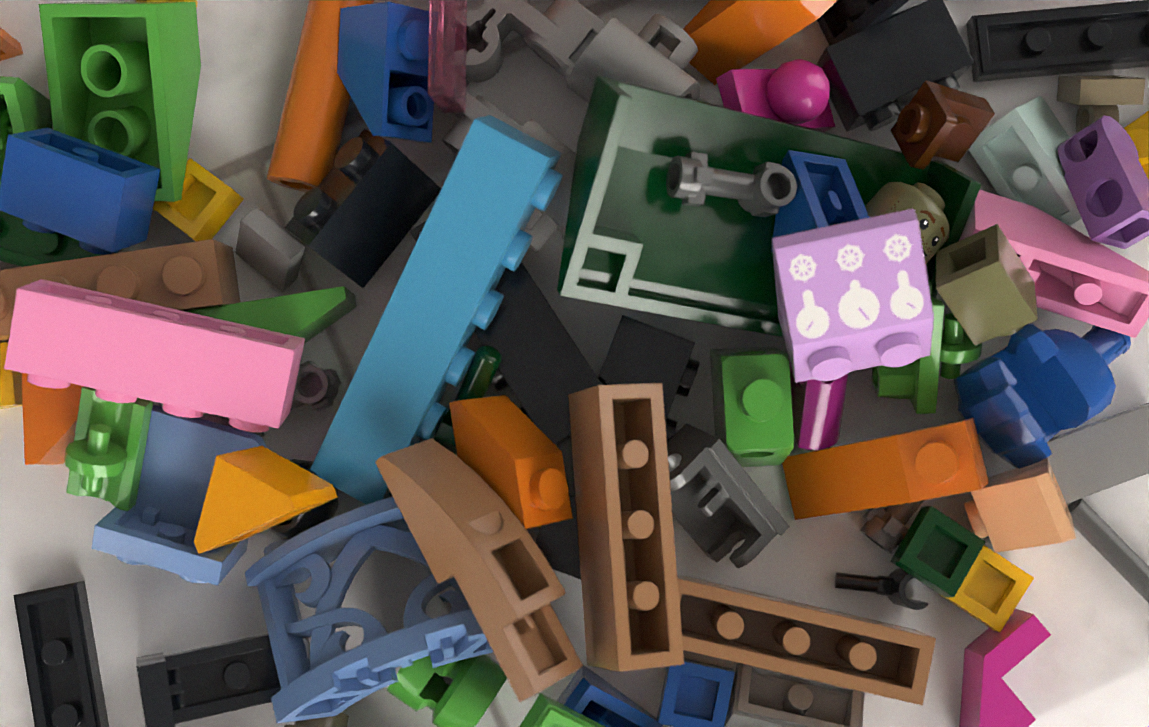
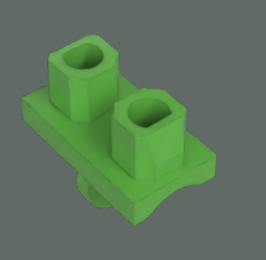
[872,281,982,414]
[64,386,154,512]

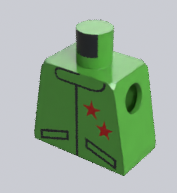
[710,346,794,467]

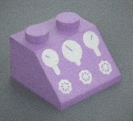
[772,208,934,383]

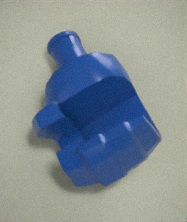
[954,324,1131,469]

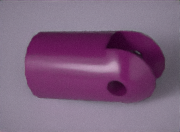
[788,356,849,450]

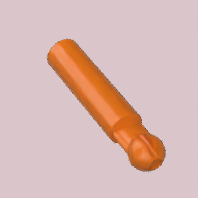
[267,0,374,192]

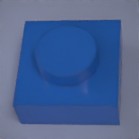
[657,658,735,727]

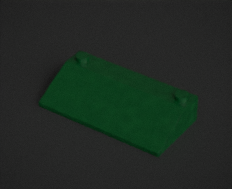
[557,75,982,338]

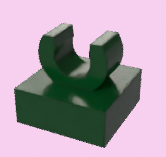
[890,506,986,598]

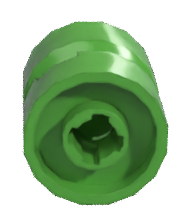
[386,654,507,727]

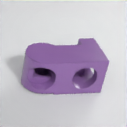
[1058,115,1149,249]

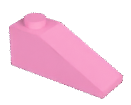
[959,190,1149,338]

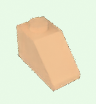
[964,458,1076,553]

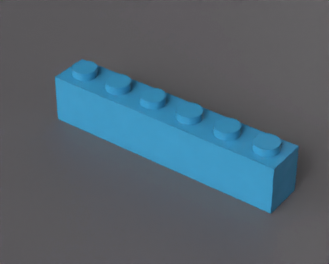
[310,115,563,505]

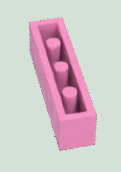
[4,279,305,433]

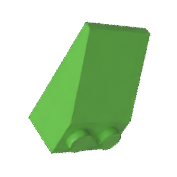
[39,1,201,202]

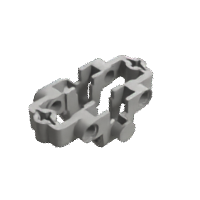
[435,0,709,252]

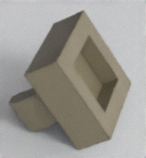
[1057,75,1145,133]

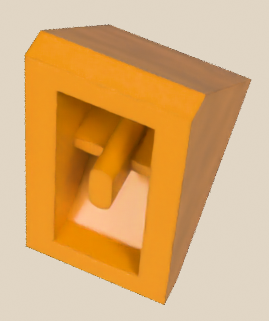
[194,446,338,554]

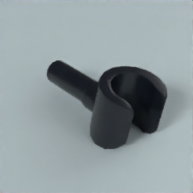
[835,568,929,610]

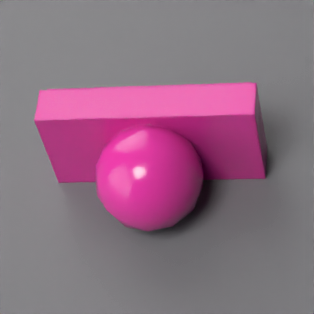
[716,59,836,132]

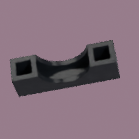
[535,315,700,580]

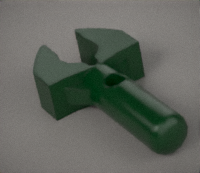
[434,345,502,455]

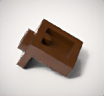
[890,80,995,170]

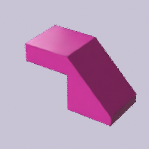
[959,609,1051,727]

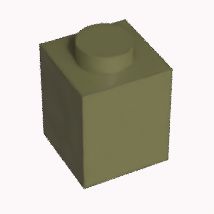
[936,224,1038,346]

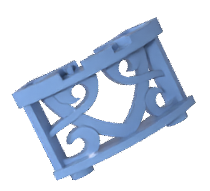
[245,496,494,724]

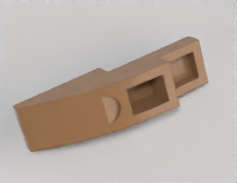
[375,438,583,702]

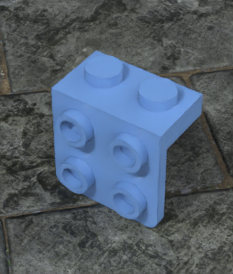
[91,405,266,586]

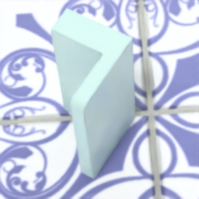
[968,96,1082,226]

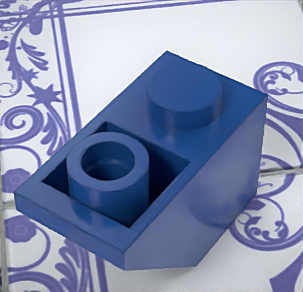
[337,1,439,143]

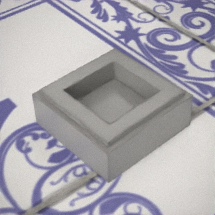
[235,207,305,292]

